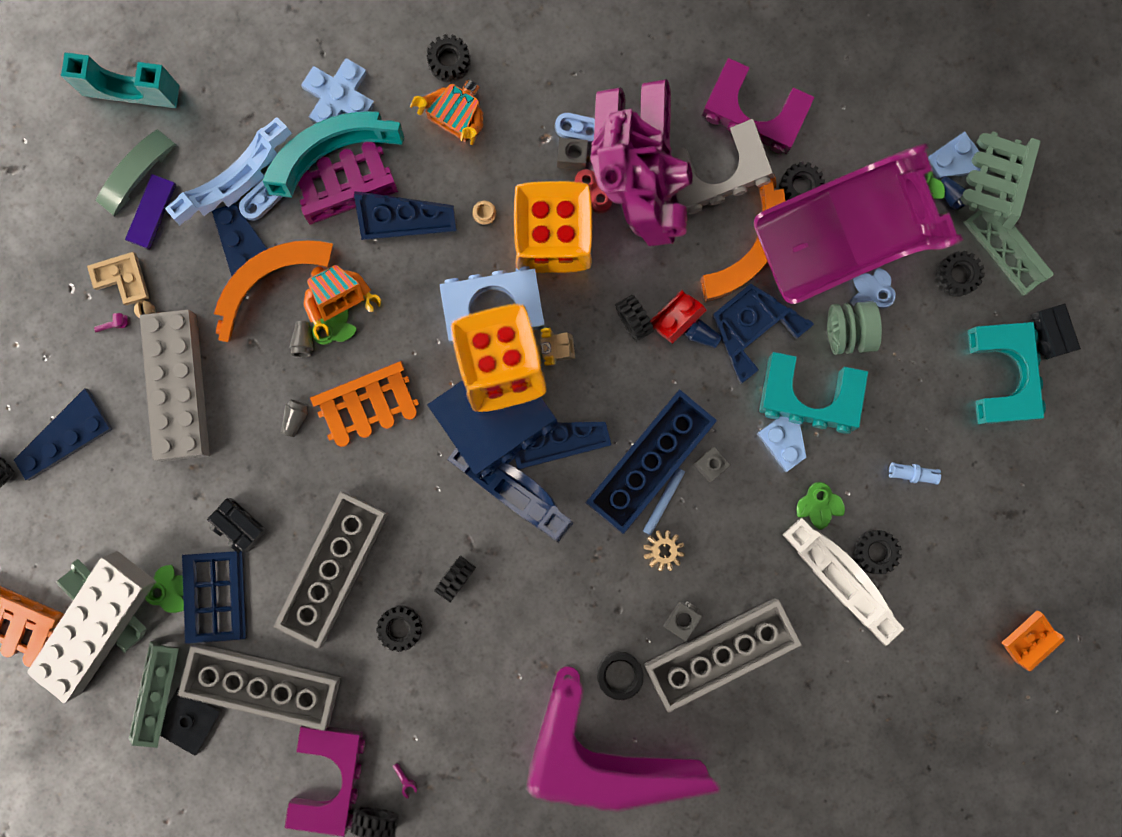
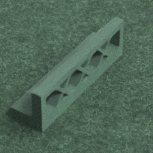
[963,210,1054,296]
[57,559,147,653]
[129,641,179,748]

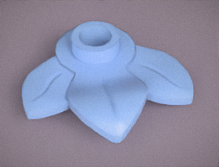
[850,268,896,308]

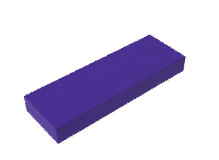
[125,174,176,250]

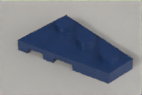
[212,203,267,276]

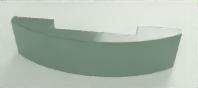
[96,129,176,216]

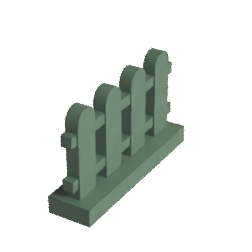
[961,131,1041,229]

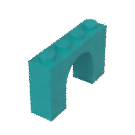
[61,52,180,108]
[968,322,1046,425]
[759,352,868,434]

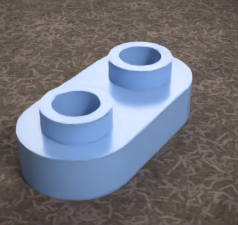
[555,113,595,144]
[239,180,282,221]

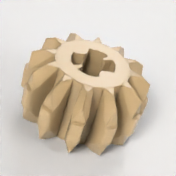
[643,530,685,571]

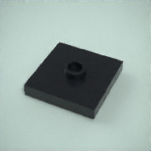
[160,687,222,756]

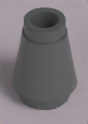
[289,321,314,358]
[281,400,309,437]

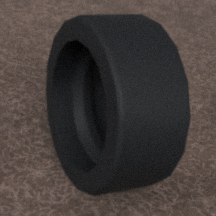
[597,651,644,700]

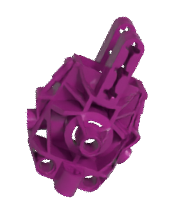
[590,79,693,247]

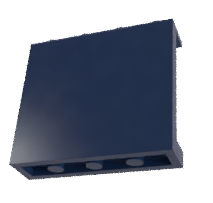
[427,380,558,479]

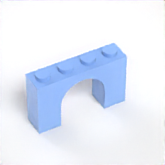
[439,266,545,344]

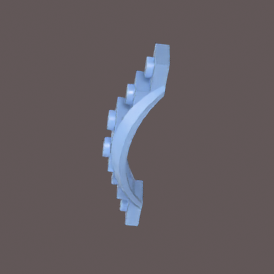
[165,117,292,226]

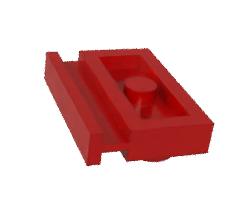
[650,290,707,344]

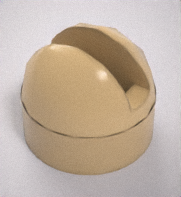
[134,300,156,318]

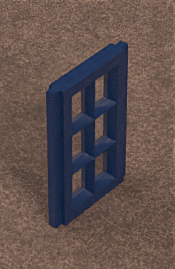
[182,551,246,644]

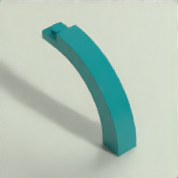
[263,112,405,198]

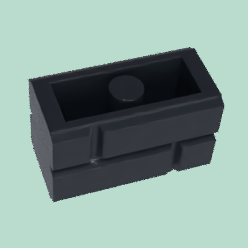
[1030,303,1081,360]
[207,498,267,553]

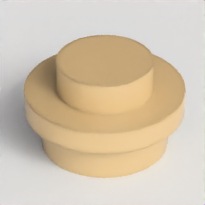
[472,201,496,225]

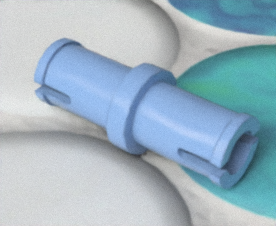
[889,462,941,485]

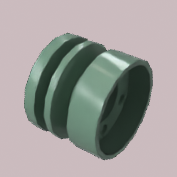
[827,301,882,355]

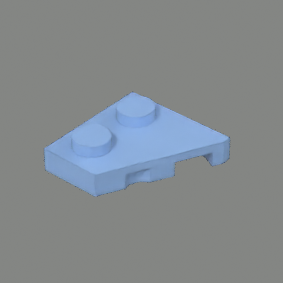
[928,131,981,179]
[757,416,806,472]

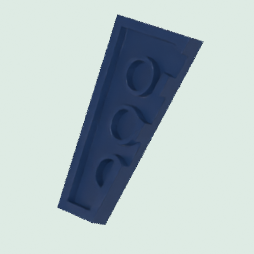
[354,191,456,240]
[14,388,113,481]
[515,422,612,470]

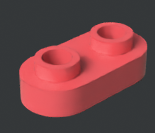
[574,169,612,214]

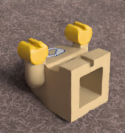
[537,328,575,366]

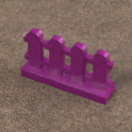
[297,142,398,225]

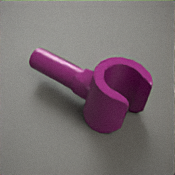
[94,313,128,332]
[392,763,417,798]

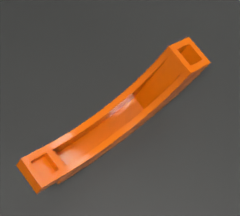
[700,175,785,303]
[214,240,333,342]

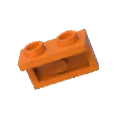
[1001,610,1065,671]

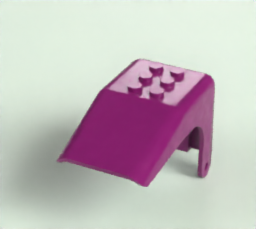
[754,143,963,304]
[528,666,719,811]

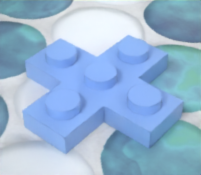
[301,58,375,123]

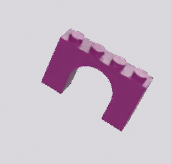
[702,58,815,155]
[285,726,366,837]

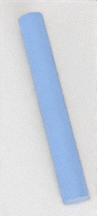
[643,468,685,535]

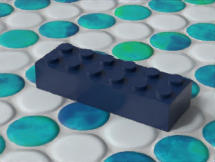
[585,389,717,534]

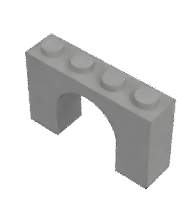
[671,119,775,214]

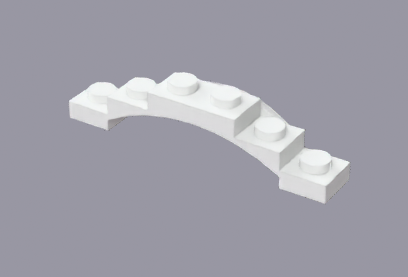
[783,518,904,646]

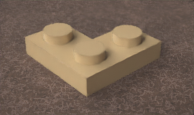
[87,252,149,306]

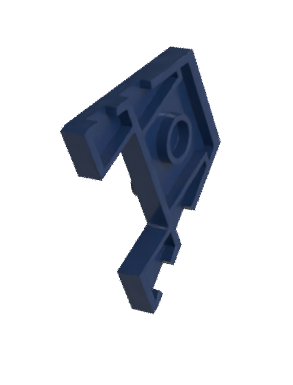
[713,284,814,384]

